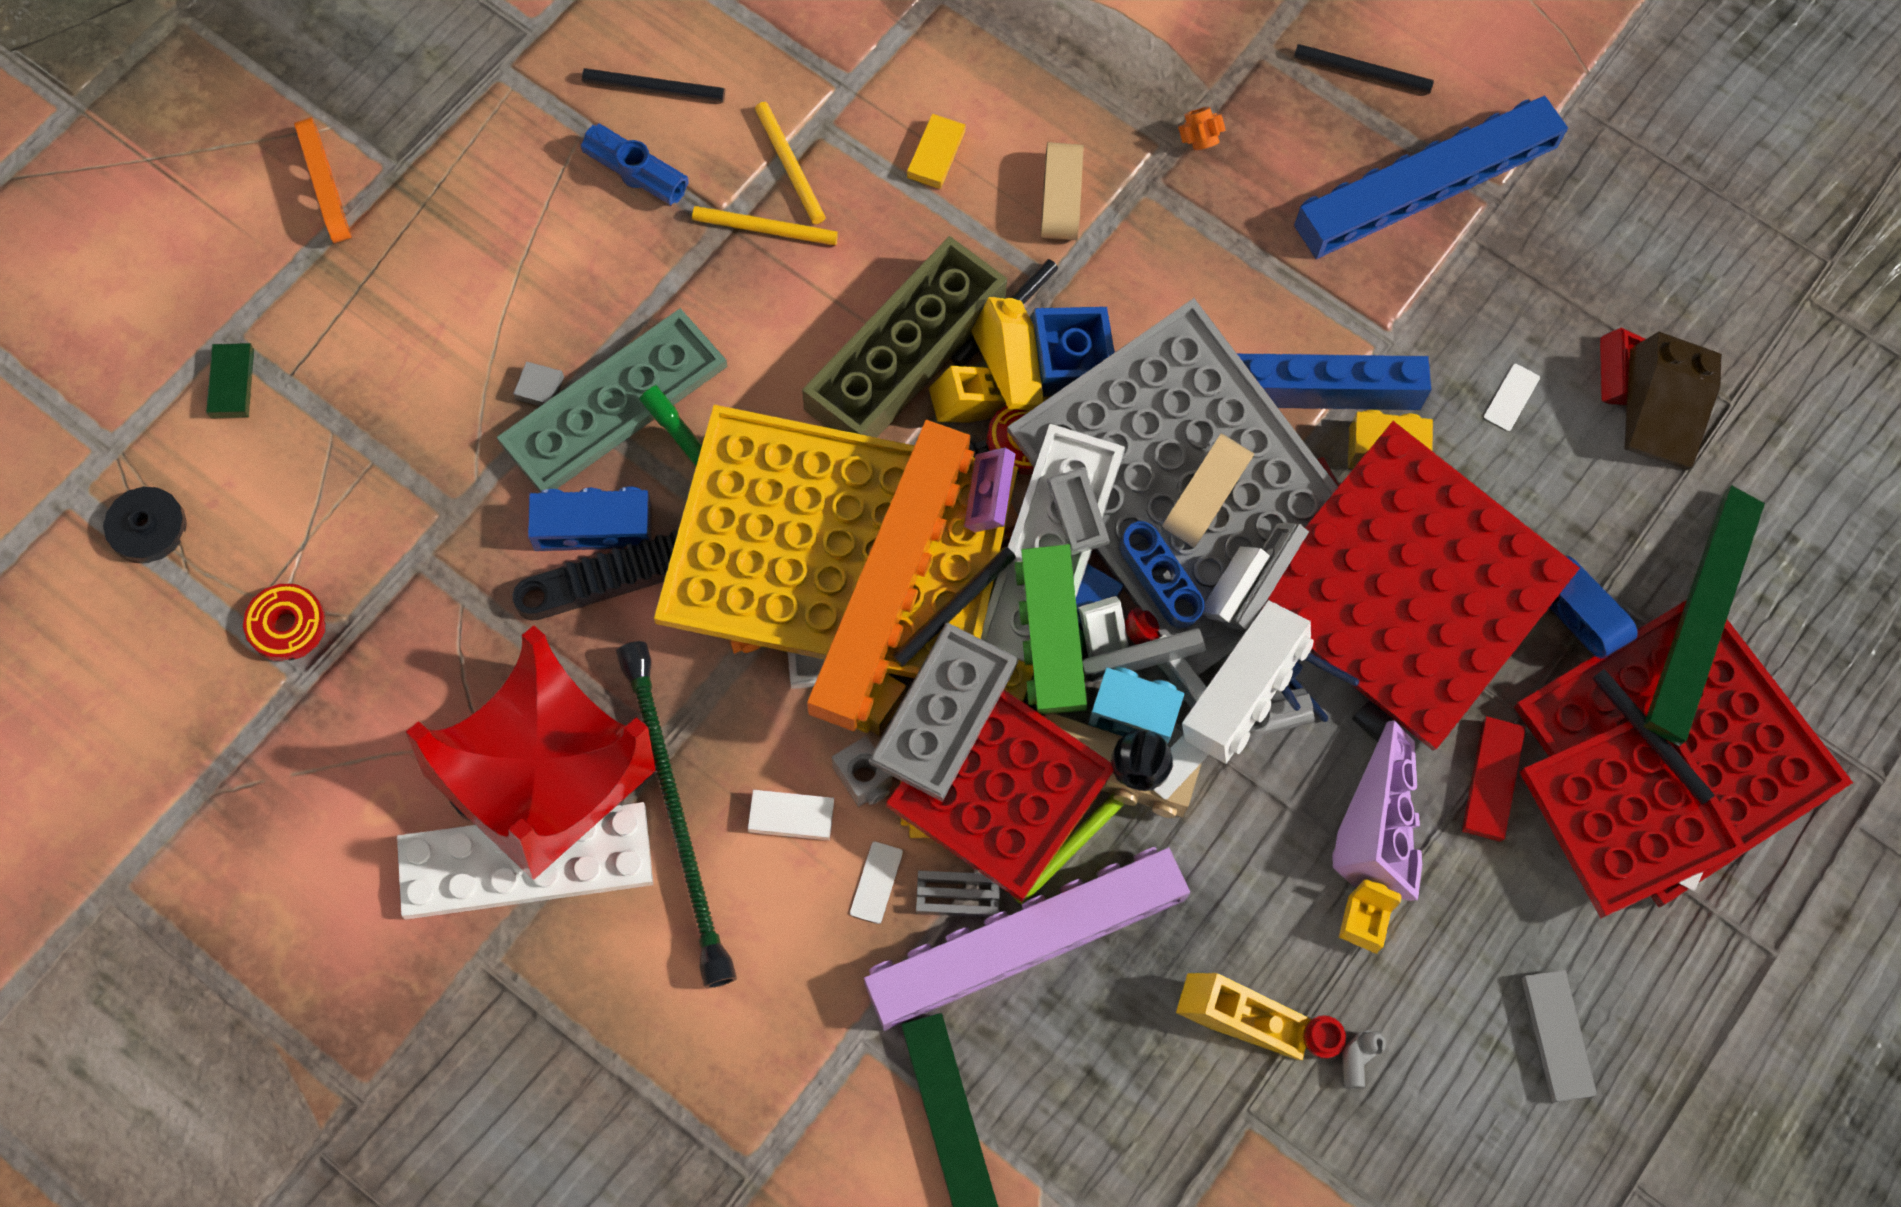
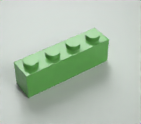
[1015,544,1087,715]

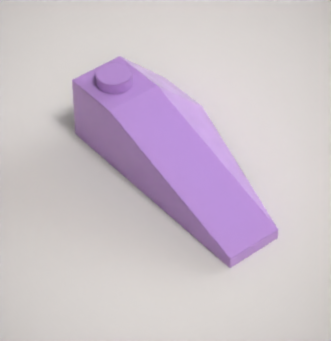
[1332,720,1422,901]

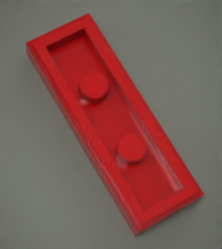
[1462,716,1526,842]

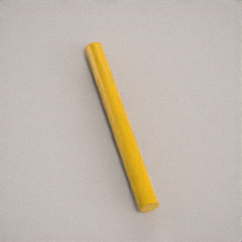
[755,102,826,225]
[692,206,838,246]

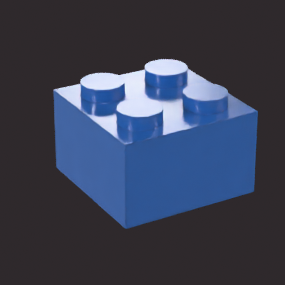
[1030,307,1115,397]

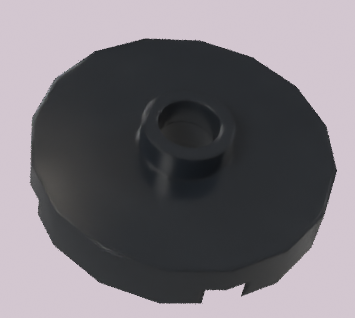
[103,486,187,563]

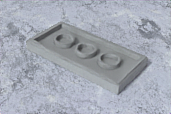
[869,623,1019,802]

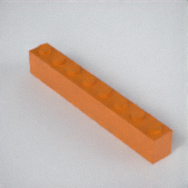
[807,420,974,732]

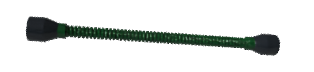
[616,641,737,989]

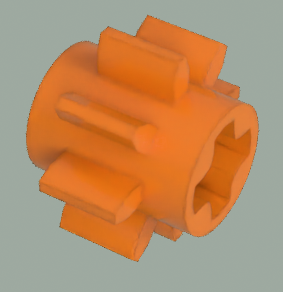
[1178,107,1226,150]

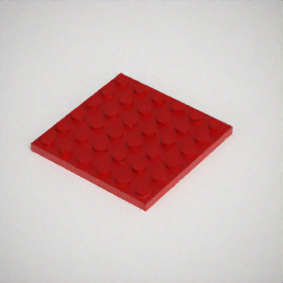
[1260,421,1580,751]
[1514,600,1854,908]

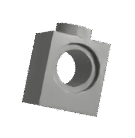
[832,736,892,807]

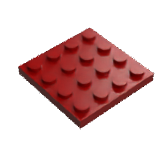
[886,690,1114,902]
[1520,714,1748,919]

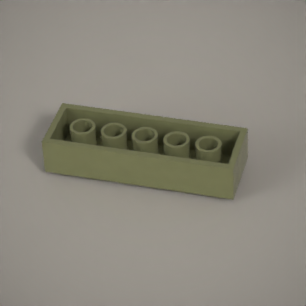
[802,236,1007,438]

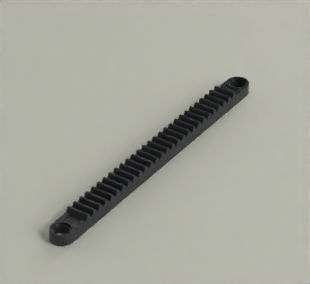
[512,439,1020,621]

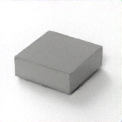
[513,361,564,406]

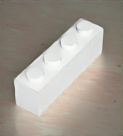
[1182,600,1314,764]

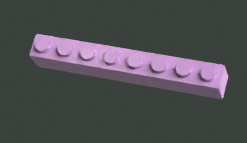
[864,847,1190,1031]

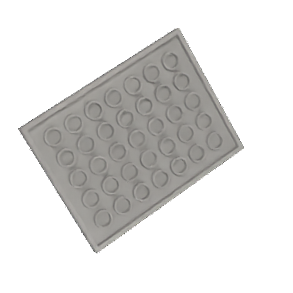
[1007,298,1338,676]

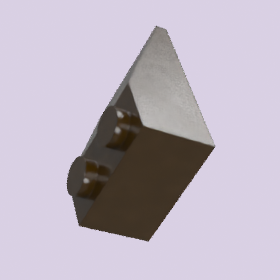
[1624,331,1722,470]

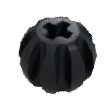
[1111,730,1173,791]

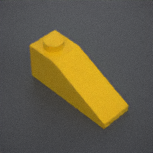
[971,297,1044,410]
[929,366,1051,423]
[1176,973,1312,1060]

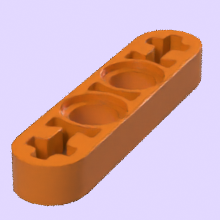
[294,117,352,243]

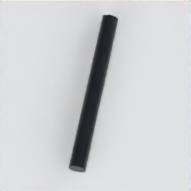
[1294,44,1434,94]
[582,68,726,102]
[951,259,1058,366]
[891,547,1016,667]
[1592,669,1715,805]

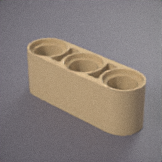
[1041,142,1084,240]
[1161,433,1254,548]

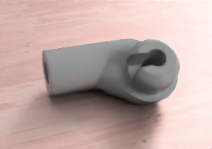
[1342,1030,1386,1089]

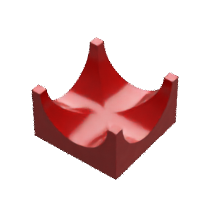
[406,625,656,880]

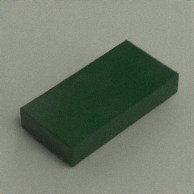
[206,343,254,418]

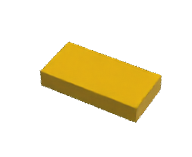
[907,114,966,189]

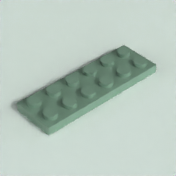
[497,308,728,493]

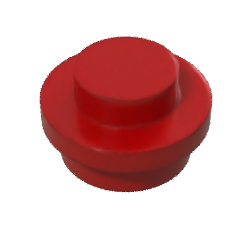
[1124,608,1160,645]
[1303,1015,1346,1059]

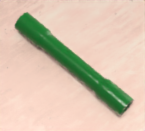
[639,385,702,466]

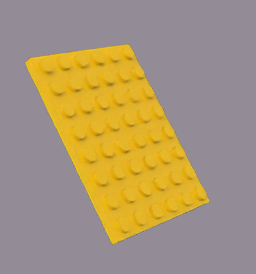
[654,404,1018,679]

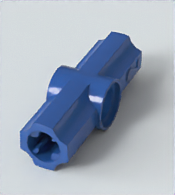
[581,123,689,205]

